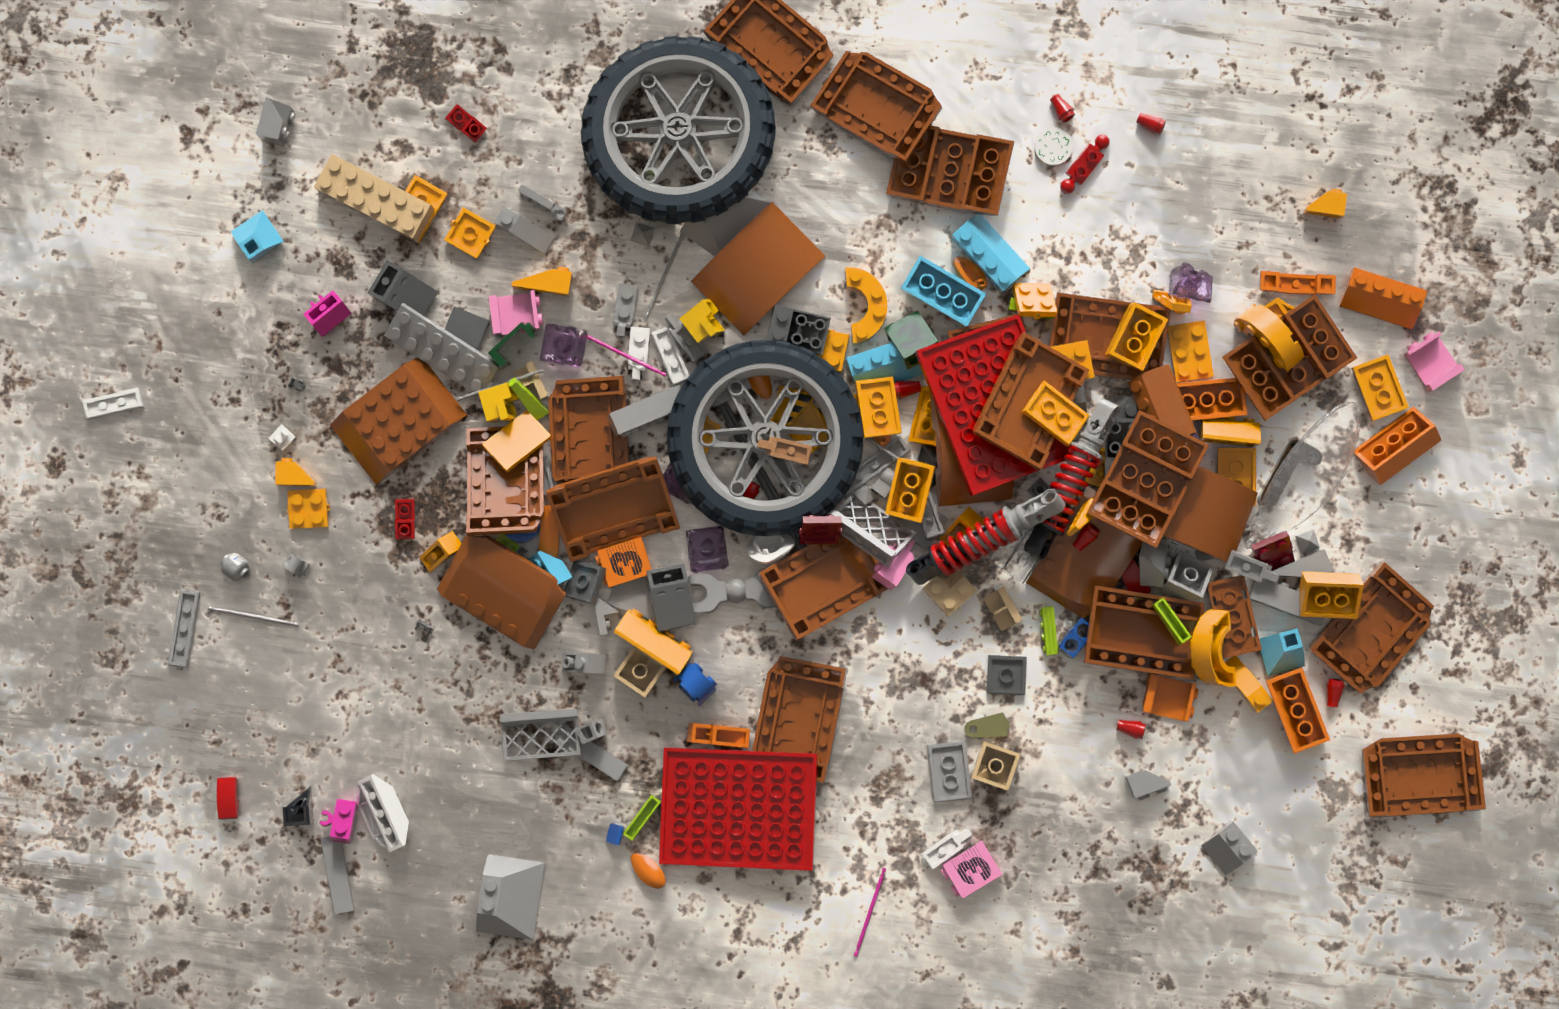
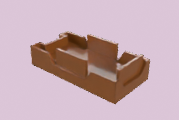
[1206,575,1262,659]

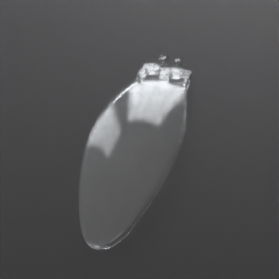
[1244,402,1361,549]

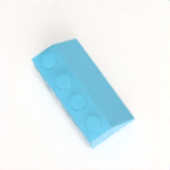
[951,214,1030,294]
[901,255,986,327]
[846,342,923,386]

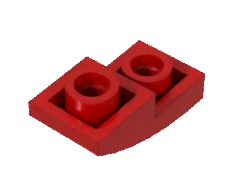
[444,104,487,143]
[395,498,415,539]
[1121,557,1151,594]
[217,777,239,820]

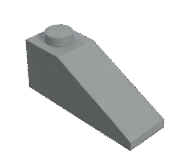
[494,206,555,255]
[1273,549,1334,578]

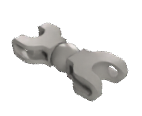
[688,568,776,614]

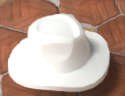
[746,534,795,568]

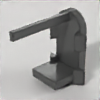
[288,376,306,391]
[415,619,433,642]

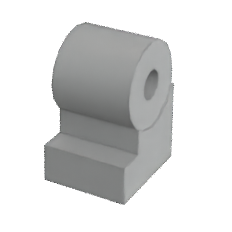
[871,468,894,499]
[283,553,310,578]
[576,719,608,744]

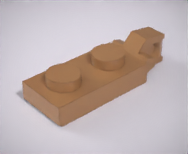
[757,437,812,465]

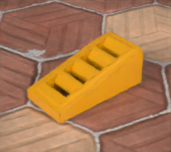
[1067,498,1093,536]

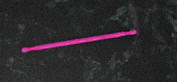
[587,335,667,377]
[854,867,886,957]

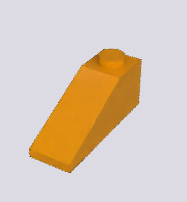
[511,267,573,297]
[1225,656,1273,713]

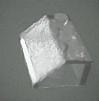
[988,525,1039,584]

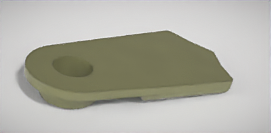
[964,712,1010,738]

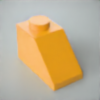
[1303,189,1347,219]
[275,458,317,486]
[419,531,462,572]

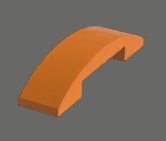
[1260,271,1336,295]

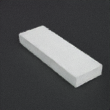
[652,326,689,386]
[82,388,144,420]

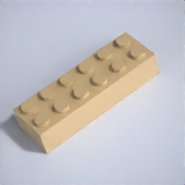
[314,154,435,243]

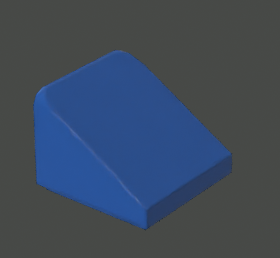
[606,823,625,845]

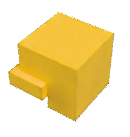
[679,299,726,343]
[478,383,519,423]

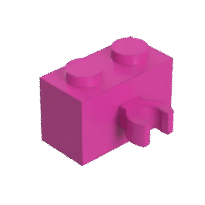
[303,290,352,337]
[320,799,358,844]

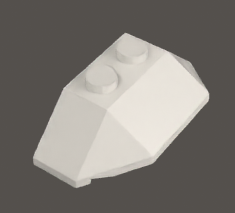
[357,774,409,853]

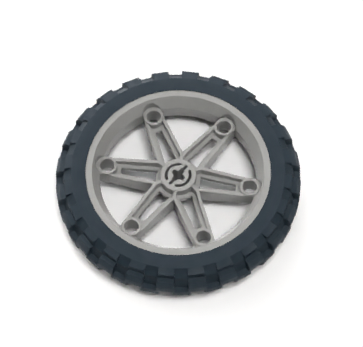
[581,35,776,225]
[667,340,864,537]

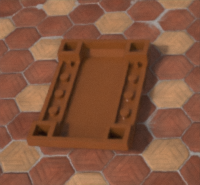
[973,332,1089,470]
[546,457,680,562]
[758,523,888,641]

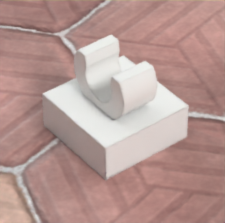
[269,424,297,452]

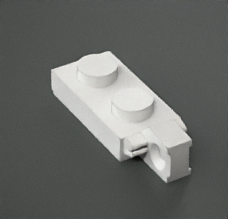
[628,327,650,380]
[921,827,972,870]

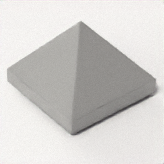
[630,222,654,246]
[852,484,879,506]
[1295,530,1320,554]

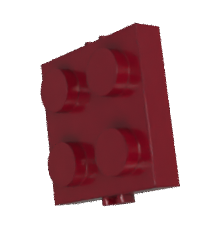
[799,515,842,544]
[1251,531,1295,571]

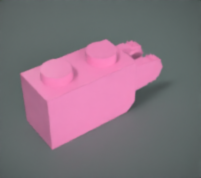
[872,536,914,590]

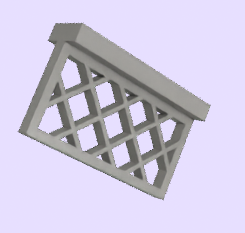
[830,495,917,568]
[500,708,581,761]

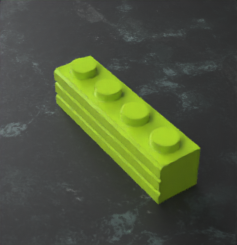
[1039,606,1058,655]
[623,795,661,841]

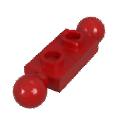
[1060,134,1110,194]

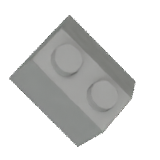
[1139,541,1172,587]
[1201,821,1258,875]

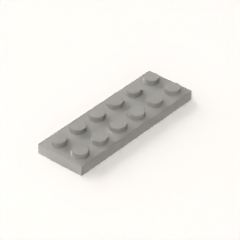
[383,303,500,396]

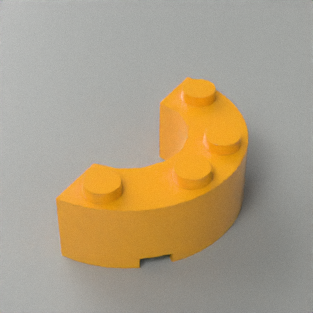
[845,267,888,346]
[1233,304,1304,372]
[1189,609,1237,687]

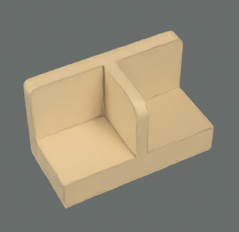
[513,361,549,401]
[983,586,1023,631]

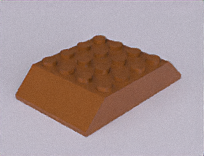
[330,357,468,485]
[1084,586,1205,680]

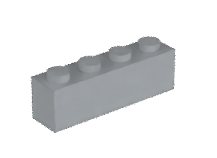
[607,385,680,438]
[1249,579,1325,626]

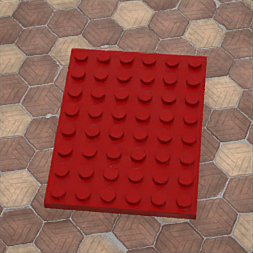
[915,314,1072,496]
[659,747,818,871]

